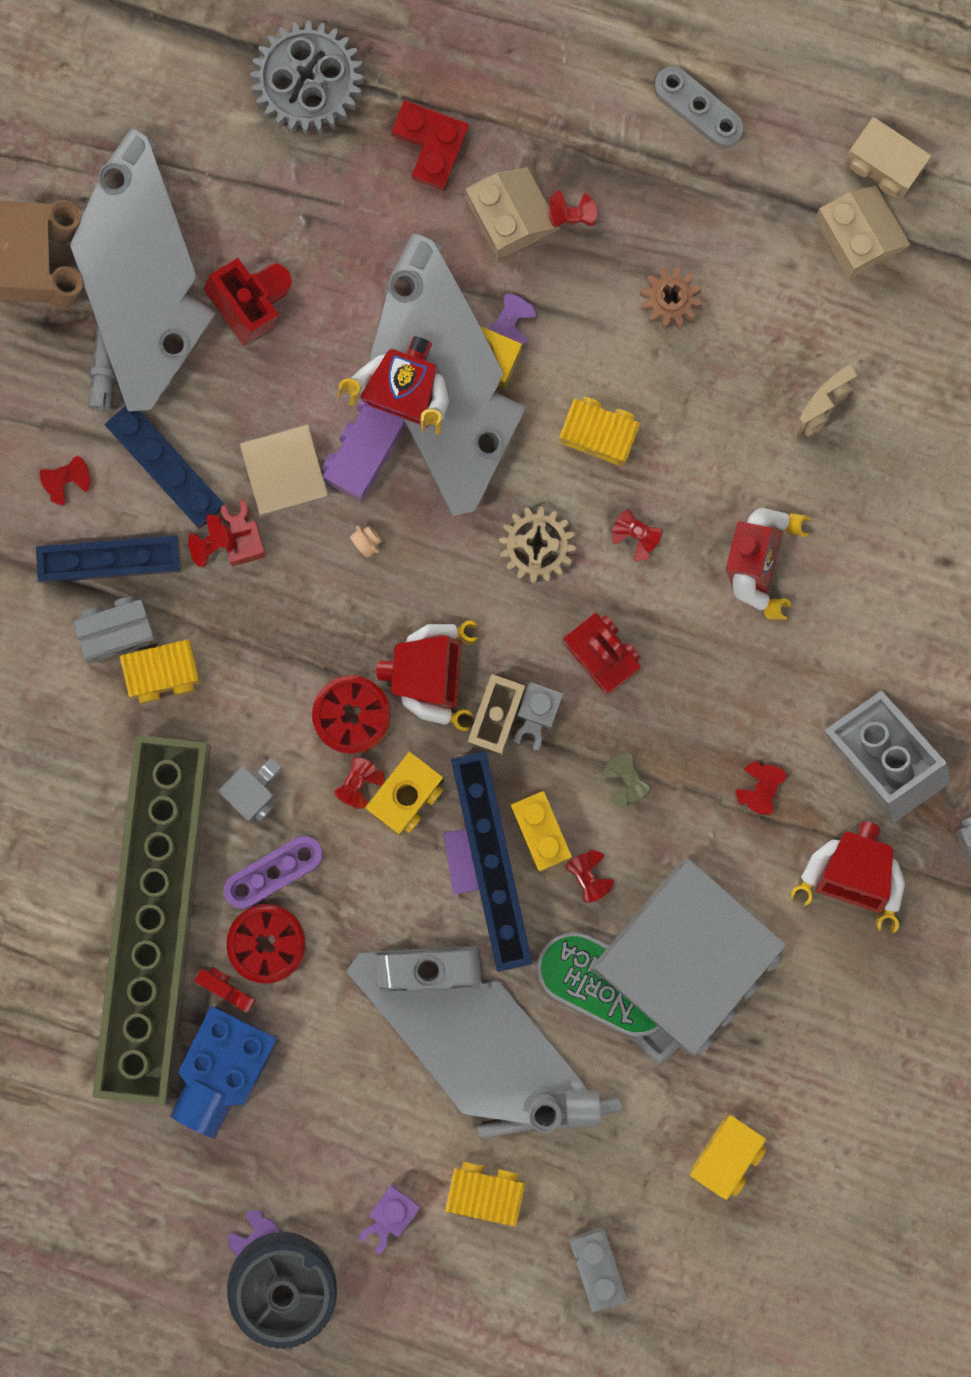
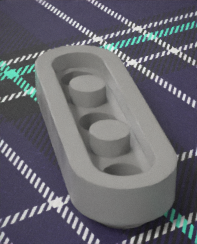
[654,67,743,149]

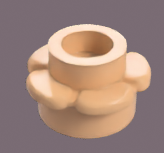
[350,525,382,558]

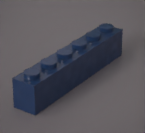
[451,751,532,972]

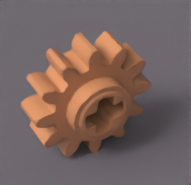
[640,266,702,330]

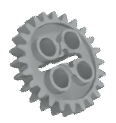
[250,21,364,136]

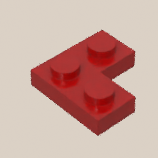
[391,100,469,191]

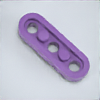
[224,836,323,909]

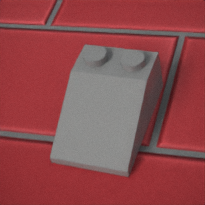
[824,690,951,823]

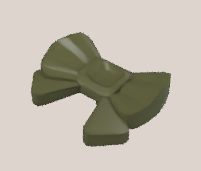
[602,752,652,807]

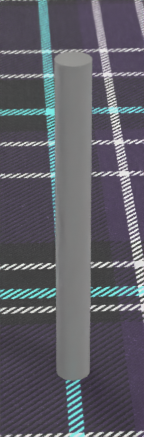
[477,1097,622,1140]

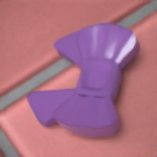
[488,294,536,345]
[229,1211,281,1256]

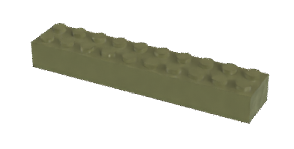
[92,735,211,1105]

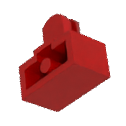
[203,258,292,346]
[562,612,642,697]

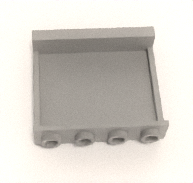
[589,859,786,1056]

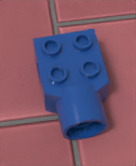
[170,1006,279,1139]

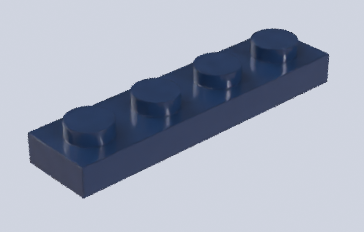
[104,406,225,530]
[36,535,181,583]

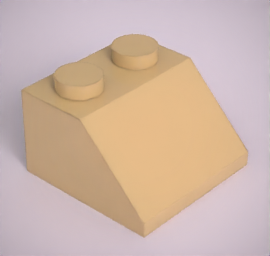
[465,167,560,260]
[815,185,910,279]

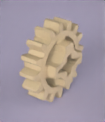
[499,506,576,585]

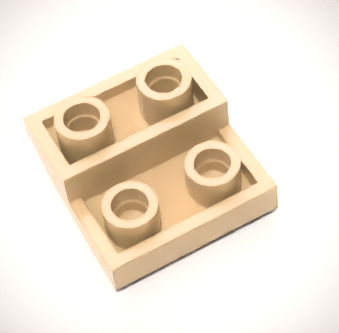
[792,364,857,438]
[240,424,328,515]

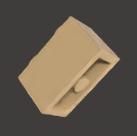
[845,117,931,199]
[468,674,525,757]

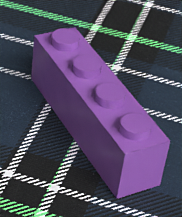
[322,400,407,504]

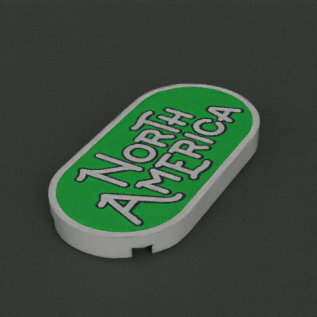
[537,933,662,1038]

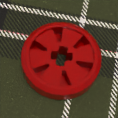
[312,675,391,755]
[226,904,306,984]

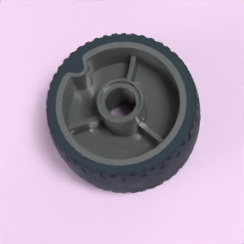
[227,1232,337,1349]

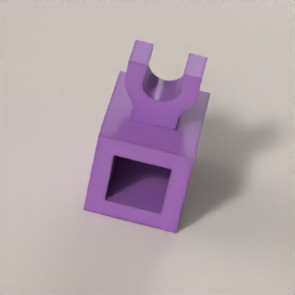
[358,1183,421,1254]

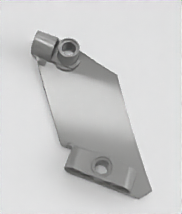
[70,128,217,412]
[370,233,525,516]
[346,947,601,1133]

